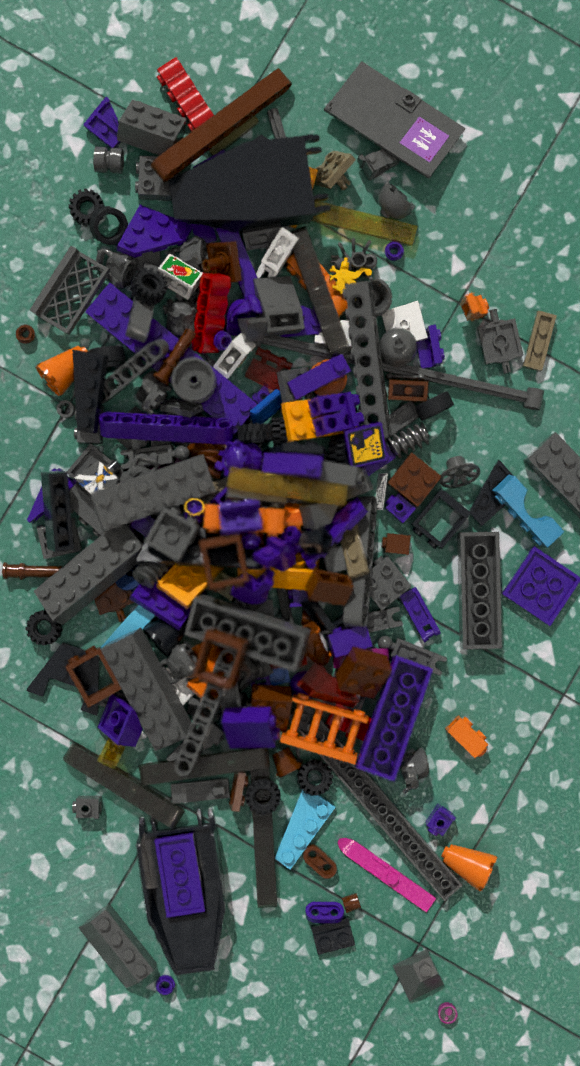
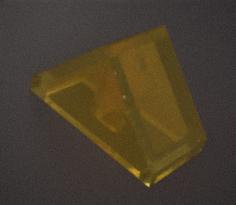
[97,738,126,769]

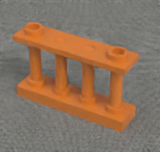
[280,693,368,764]

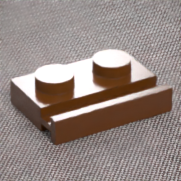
[229,767,248,812]

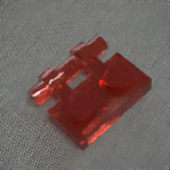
[245,348,293,391]

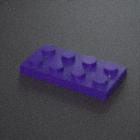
[154,833,206,918]

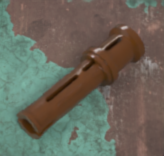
[153,328,197,385]
[2,562,62,580]

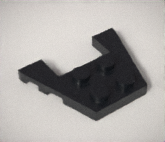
[262,441,331,462]
[26,642,100,716]

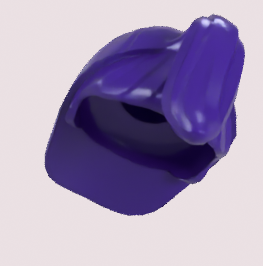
[226,294,262,336]

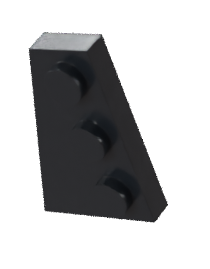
[469,459,514,526]

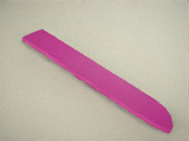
[337,838,436,912]

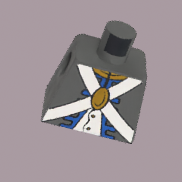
[74,460,121,499]

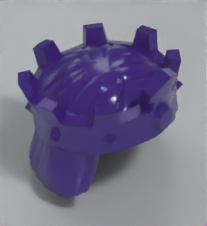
[214,440,263,478]

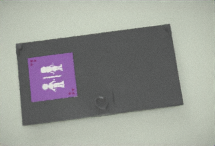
[324,61,466,179]

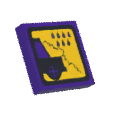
[343,422,388,467]

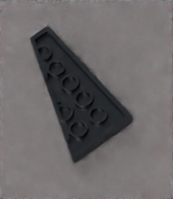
[136,511,263,570]

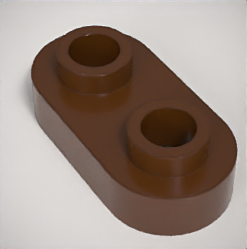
[303,844,337,879]

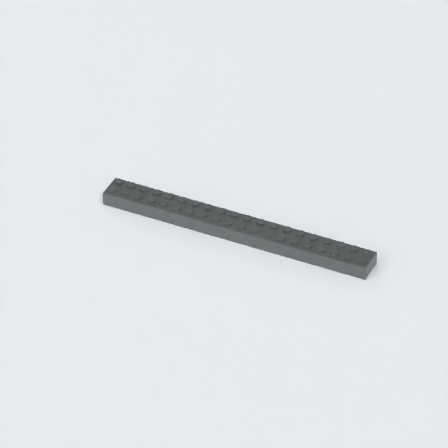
[289,705,463,901]

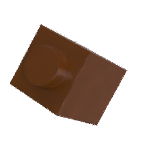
[381,533,411,555]

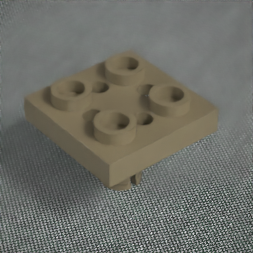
[314,150,356,190]

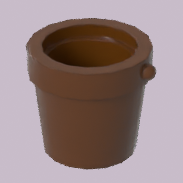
[272,747,302,778]

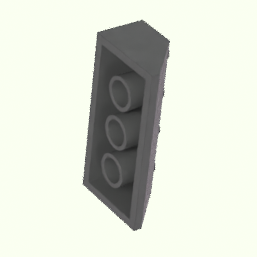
[79,903,157,988]

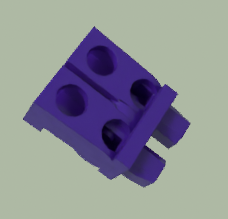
[308,392,365,437]

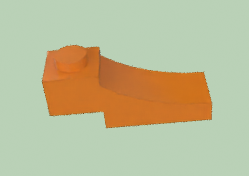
[460,292,489,322]

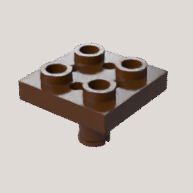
[202,241,242,282]

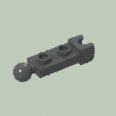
[120,444,190,472]
[336,606,403,633]
[378,636,447,675]

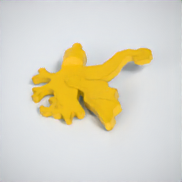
[329,257,372,301]

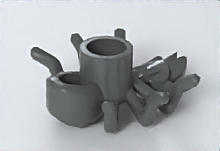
[330,238,378,283]

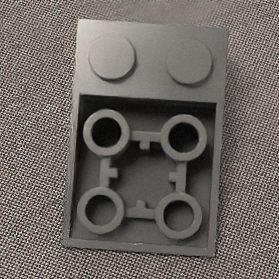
[253,276,305,336]

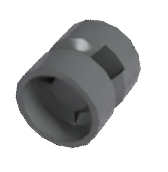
[93,146,124,174]

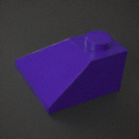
[98,693,143,747]

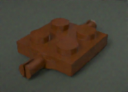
[94,583,135,622]

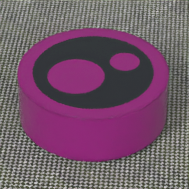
[437,1002,458,1024]

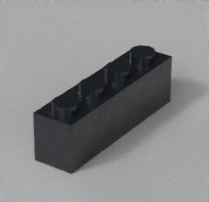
[41,470,74,552]

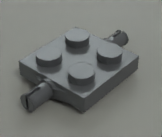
[477,309,524,374]

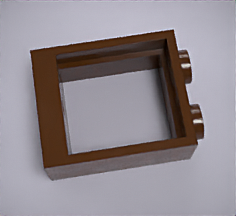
[200,533,249,592]
[193,628,249,690]
[65,645,122,708]

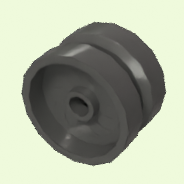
[172,357,217,404]

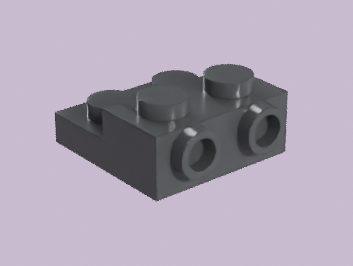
[144,507,201,562]

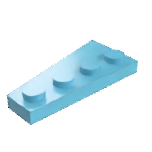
[275,790,335,869]

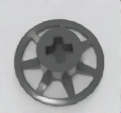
[439,456,480,488]

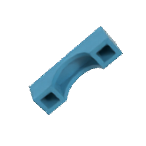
[492,475,564,548]

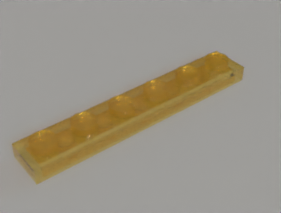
[312,201,417,246]
[227,466,348,506]

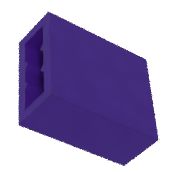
[222,707,280,748]

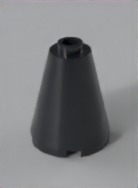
[143,615,190,657]

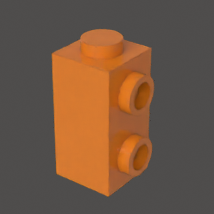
[445,715,488,758]

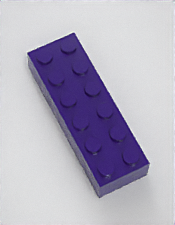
[355,655,433,781]

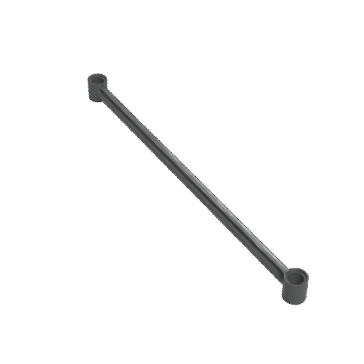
[254,335,544,410]

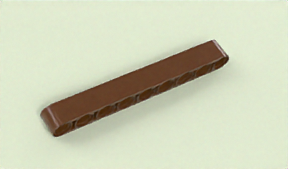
[150,68,292,182]

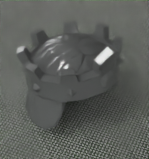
[355,279,392,317]
[163,294,198,336]
[136,371,172,414]
[400,748,429,794]

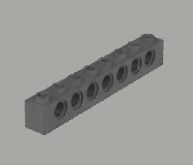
[343,281,391,438]

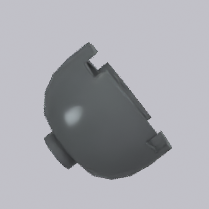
[378,181,416,219]
[380,328,417,367]

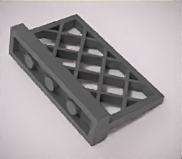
[30,246,111,335]

